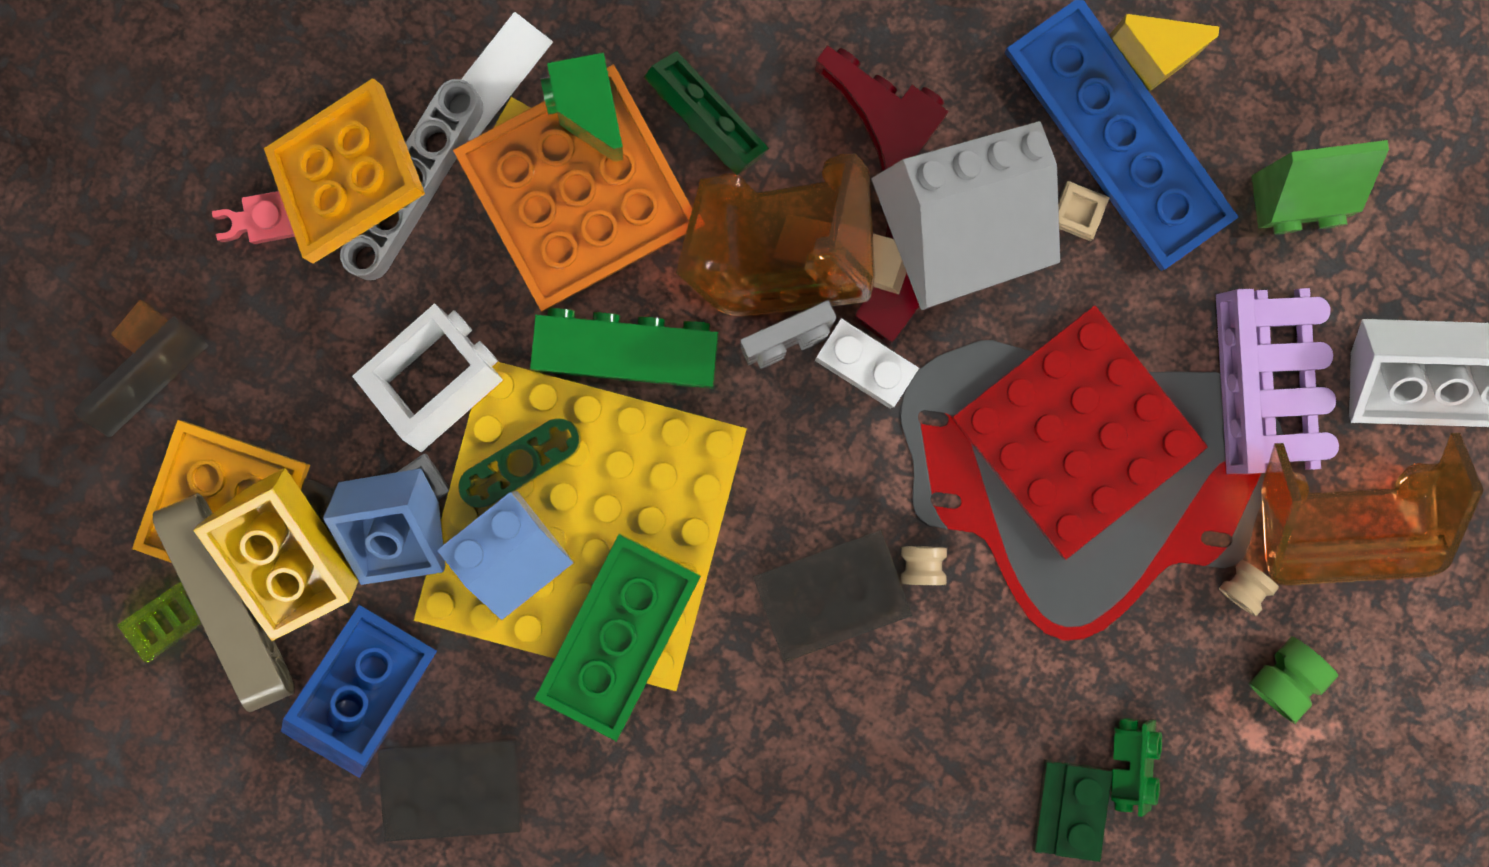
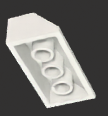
[1349,319,1489,427]

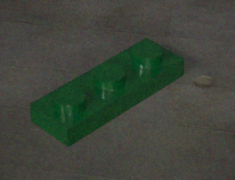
[644,51,769,176]

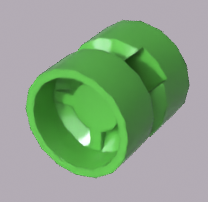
[1249,636,1338,724]

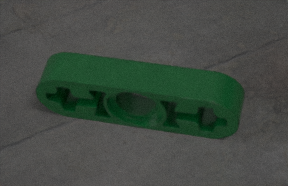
[458,419,581,508]

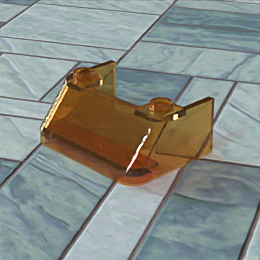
[1261,433,1484,585]

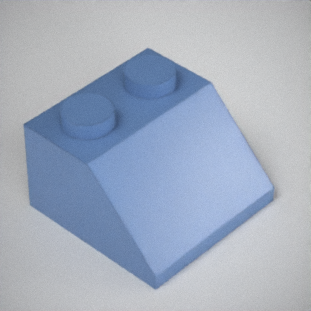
[323,468,446,585]
[437,491,574,620]

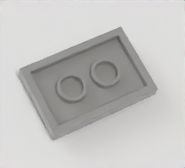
[740,300,836,369]

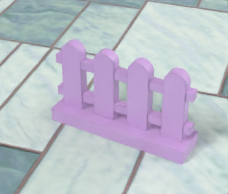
[1216,288,1339,474]

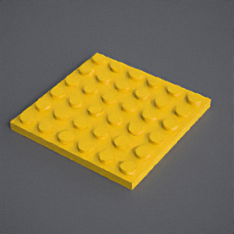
[414,362,747,691]

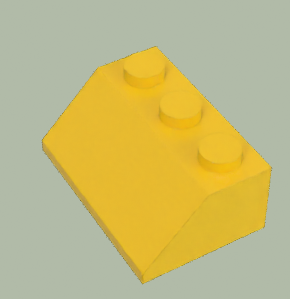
[193,468,359,641]

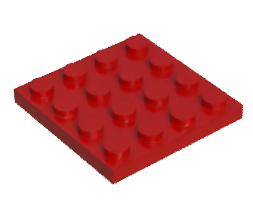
[951,305,1208,560]

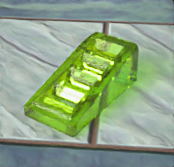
[117,581,202,663]

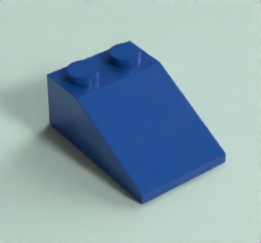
[281,605,437,778]

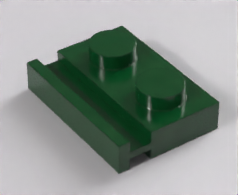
[1032,759,1113,862]

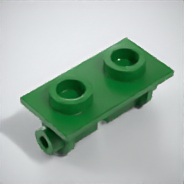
[1111,718,1162,817]

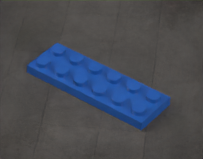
[1005,0,1239,271]

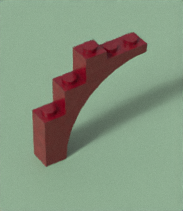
[815,45,949,345]

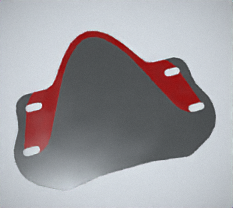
[901,340,1284,641]

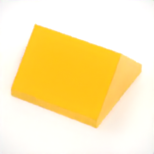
[1109,14,1220,92]

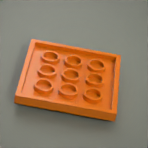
[453,64,701,312]

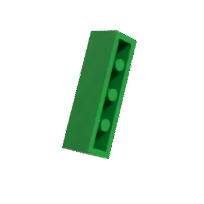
[530,308,719,389]

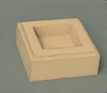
[1058,181,1110,241]

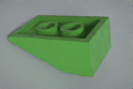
[1252,140,1389,234]

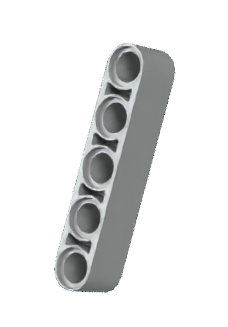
[340,79,483,280]

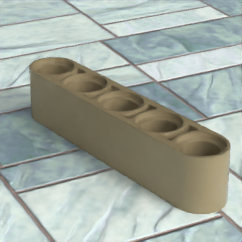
[153,493,294,712]

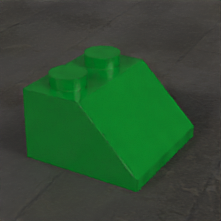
[541,52,623,162]

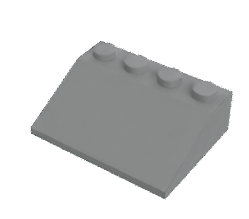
[871,121,1060,310]

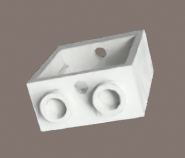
[352,303,503,452]

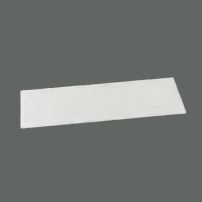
[450,12,553,141]

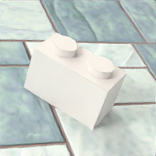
[815,318,919,409]

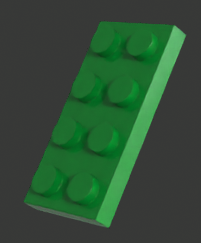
[534,534,701,742]

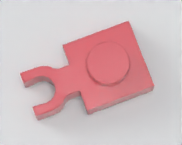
[212,191,295,244]

